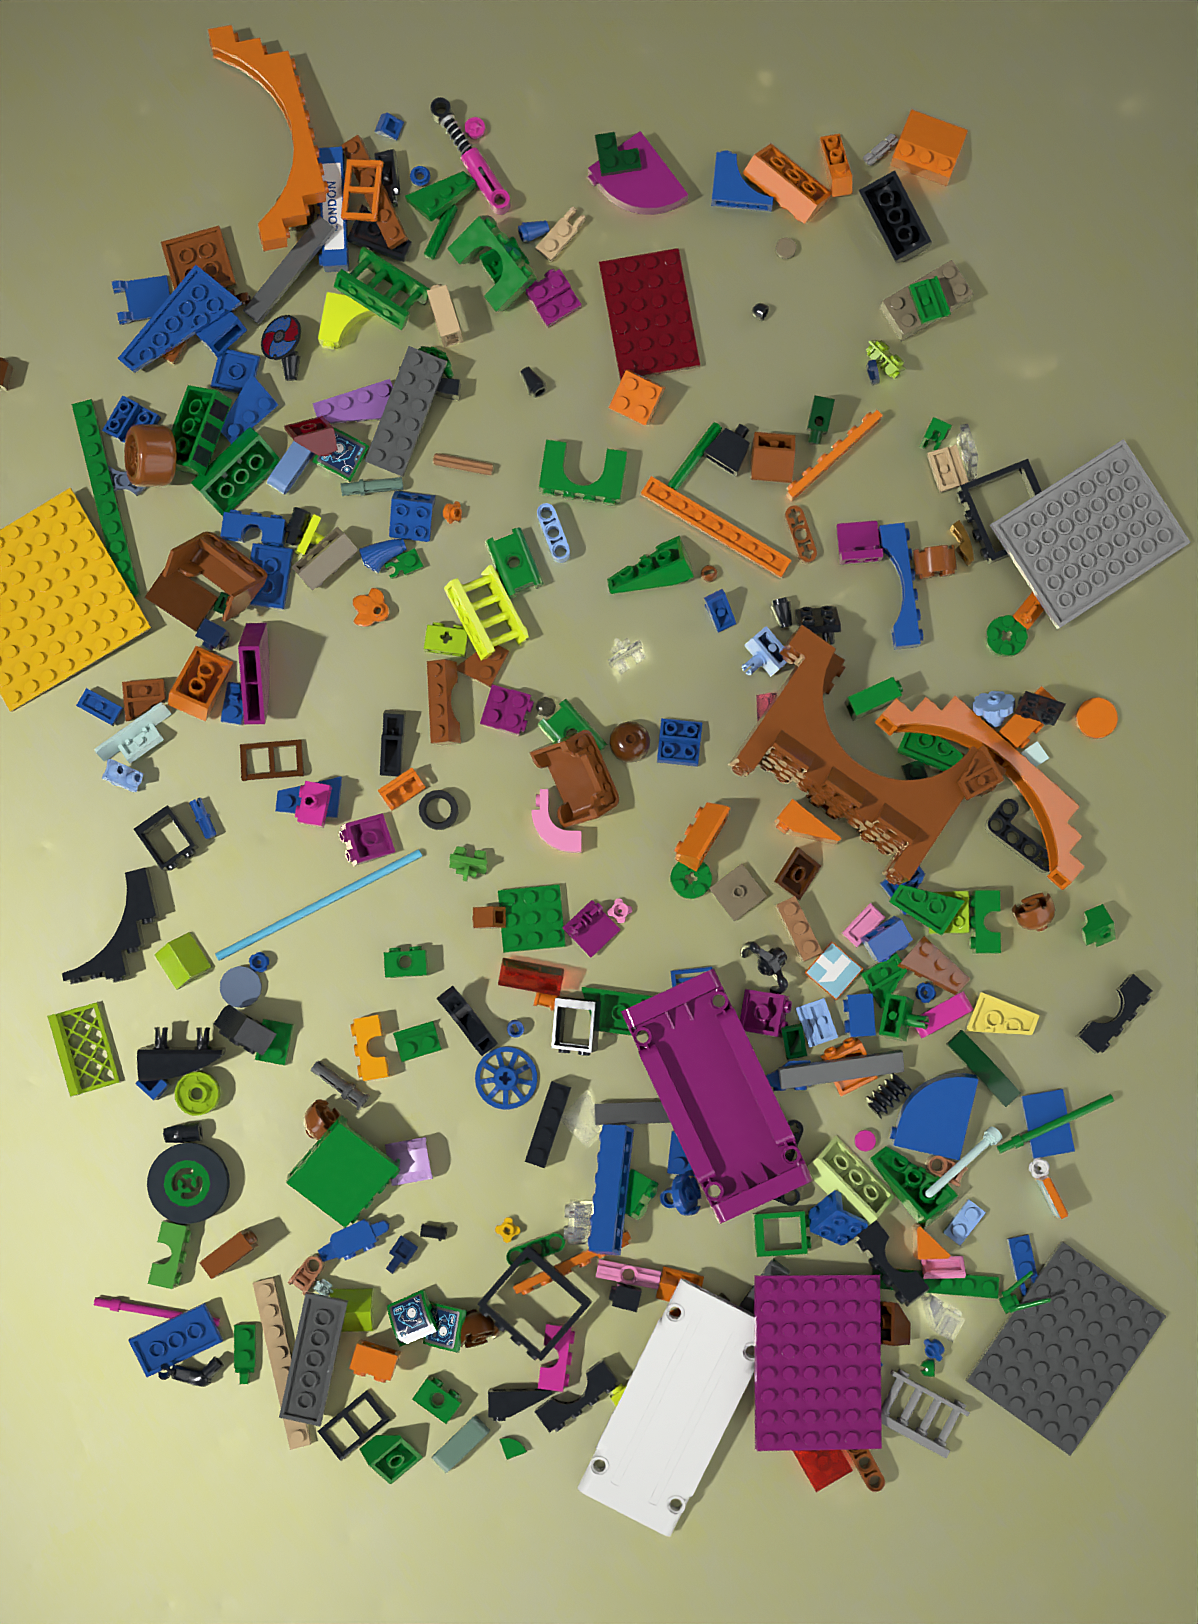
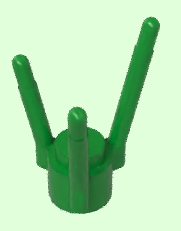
[999,1271,1051,1314]

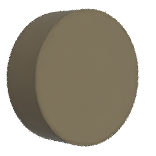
[775,237,796,259]

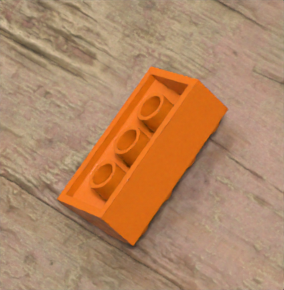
[742,144,832,224]

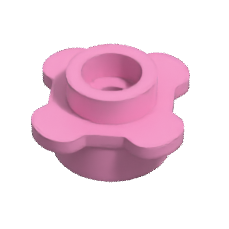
[607,898,632,923]

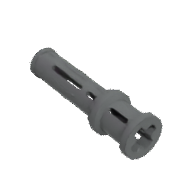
[310,1060,370,1110]

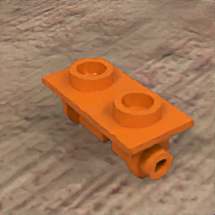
[1013,592,1044,630]

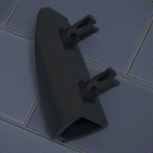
[137,1027,226,1081]

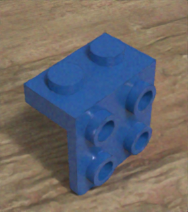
[808,1190,868,1245]

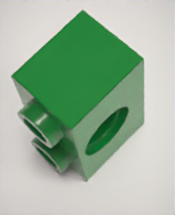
[384,946,428,978]
[412,1376,462,1424]

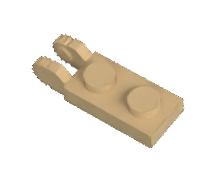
[536,207,587,262]

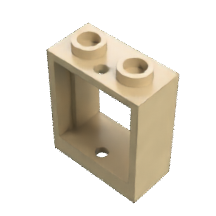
[427,284,463,348]

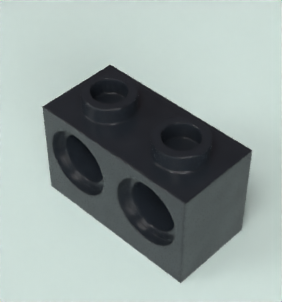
[609,1282,642,1313]

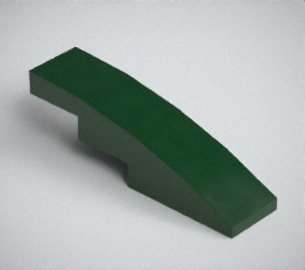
[947,1030,1021,1107]

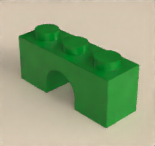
[969,890,1001,954]

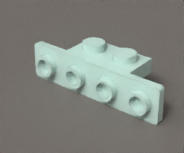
[94,702,171,763]

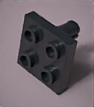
[795,605,841,645]

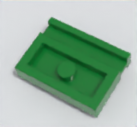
[908,276,951,325]
[255,1019,294,1066]
[393,1021,442,1062]

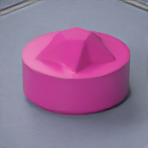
[465,117,485,139]

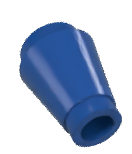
[518,220,549,242]

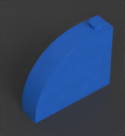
[889,1073,979,1160]

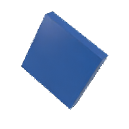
[211,349,261,394]

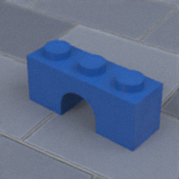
[221,510,287,547]

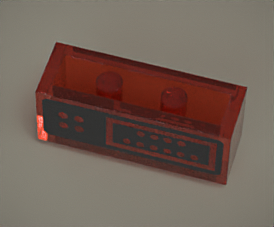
[498,958,564,996]

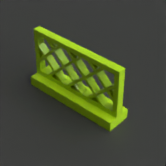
[47,1002,120,1097]

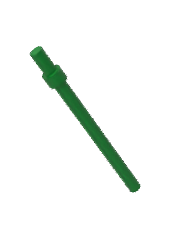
[996,1094,1114,1154]

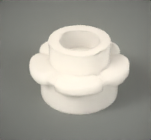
[1029,1158,1050,1178]

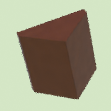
[772,847,821,901]

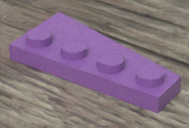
[313,379,393,424]

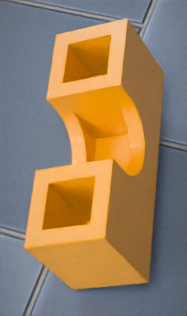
[351,1015,390,1081]

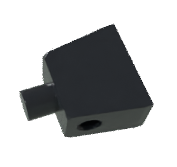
[703,424,750,477]

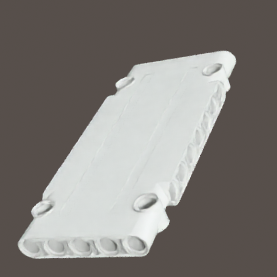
[578,1278,755,1536]

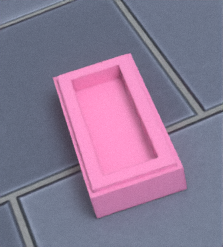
[842,903,886,948]
[920,1256,966,1279]

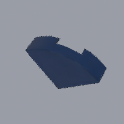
[866,359,880,385]

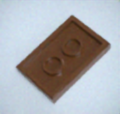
[144,569,218,632]

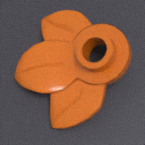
[353,588,389,627]

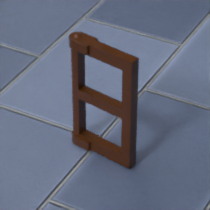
[240,740,305,781]

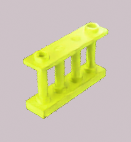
[444,565,529,661]

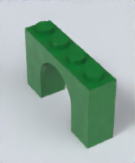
[447,215,537,312]
[539,439,627,506]

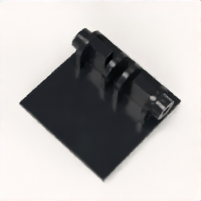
[1014,691,1066,726]

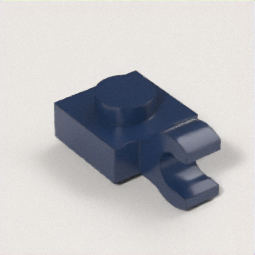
[386,1235,418,1274]

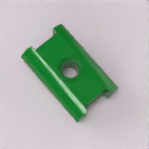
[485,527,544,599]
[538,699,608,751]

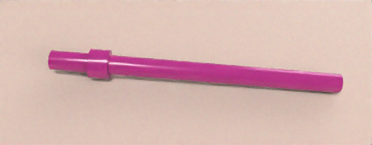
[94,1297,220,1327]

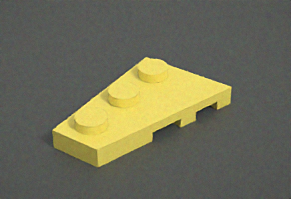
[965,992,1040,1035]

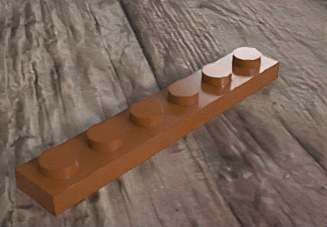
[341,135,408,250]

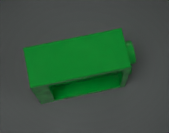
[753,1210,811,1257]

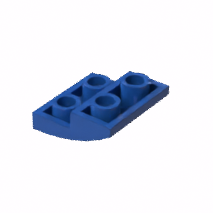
[102,395,161,444]
[657,718,702,767]

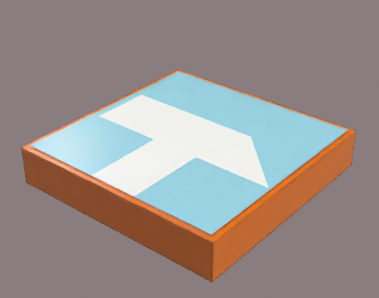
[805,942,863,1000]
[1035,1176,1068,1219]

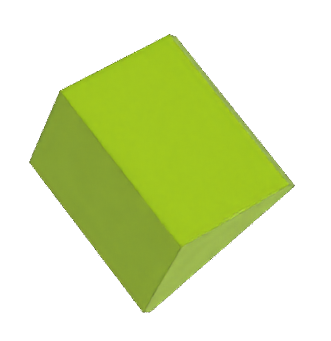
[155,932,212,990]
[330,1288,373,1332]

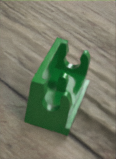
[919,417,952,451]

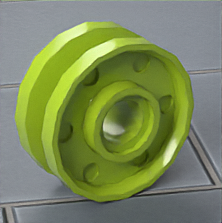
[175,1071,221,1116]

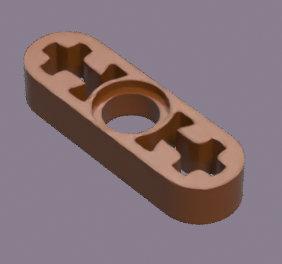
[785,505,817,564]

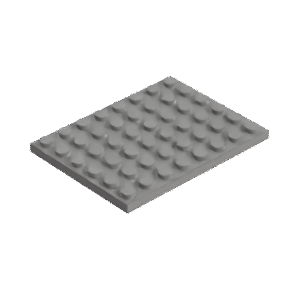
[990,439,1191,629]

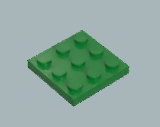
[498,885,566,953]

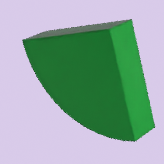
[499,1437,527,1460]

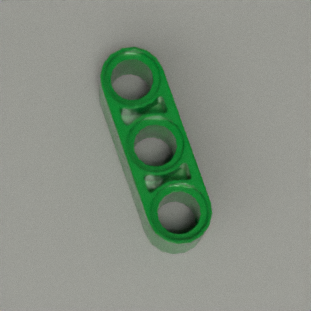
[506,1232,565,1266]

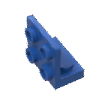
[389,491,436,542]

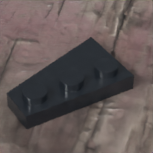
[347,204,412,262]

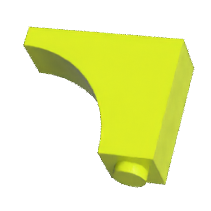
[318,292,376,349]

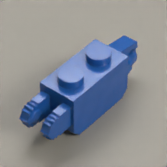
[318,1219,390,1262]

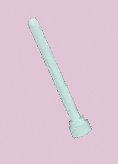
[925,1126,1002,1198]

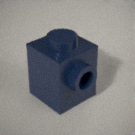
[195,618,230,651]

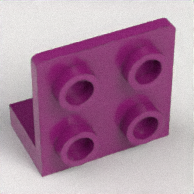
[836,521,883,565]

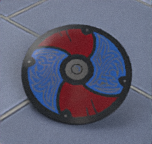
[261,315,301,360]

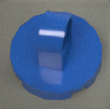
[660,1173,701,1216]

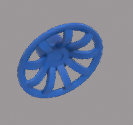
[475,1047,537,1110]

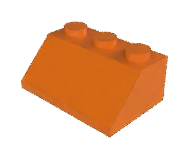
[674,802,730,872]

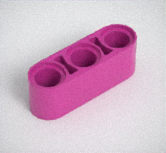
[915,991,974,1039]

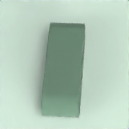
[431,1415,490,1473]

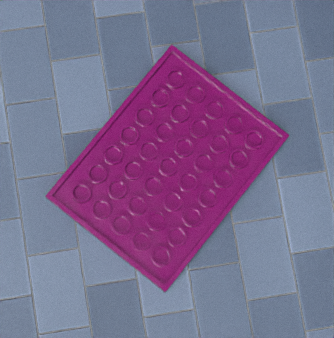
[754,1275,882,1451]

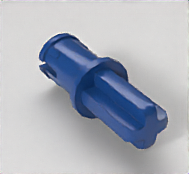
[189,798,216,839]

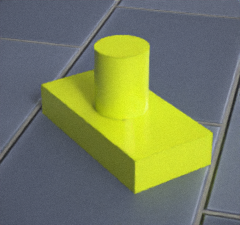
[295,514,325,556]

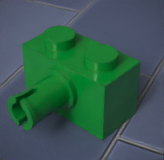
[879,993,929,1042]

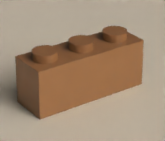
[775,896,822,962]

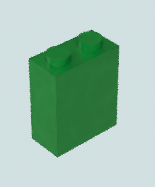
[844,677,903,721]

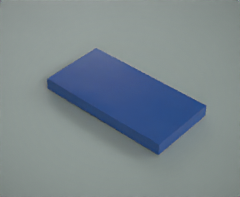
[128,1302,223,1378]

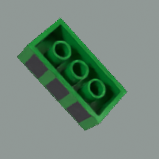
[171,385,232,476]

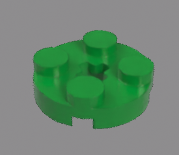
[985,615,1028,657]
[670,862,712,899]

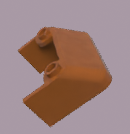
[162,532,268,622]

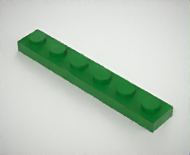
[872,1268,999,1299]

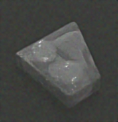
[957,424,978,481]
[561,1090,602,1149]

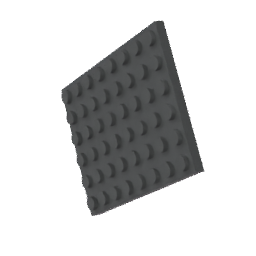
[965,1241,1166,1456]

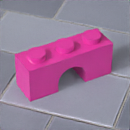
[538,1322,575,1392]

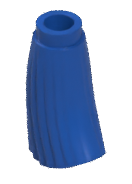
[359,538,407,573]

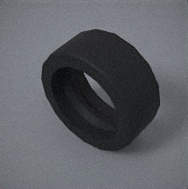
[419,790,459,830]

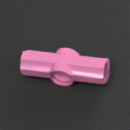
[596,1259,661,1289]

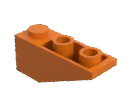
[820,134,852,197]

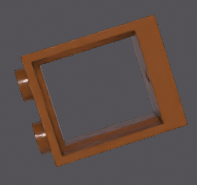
[199,1229,258,1280]

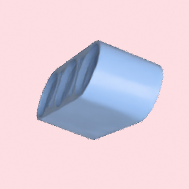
[537,503,570,563]

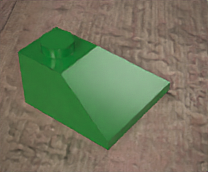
[359,1435,423,1485]

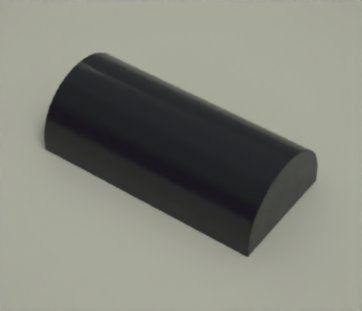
[859,170,932,263]

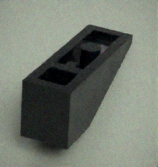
[488,1388,552,1421]

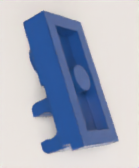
[221,682,243,725]

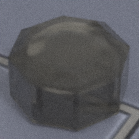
[536,697,556,718]

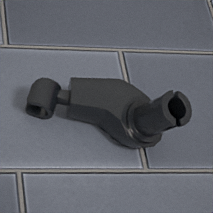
[158,1356,224,1387]

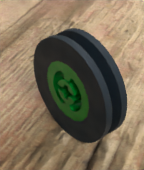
[147,1143,230,1224]

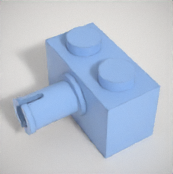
[742,626,787,676]

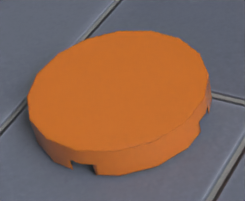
[1075,697,1118,739]

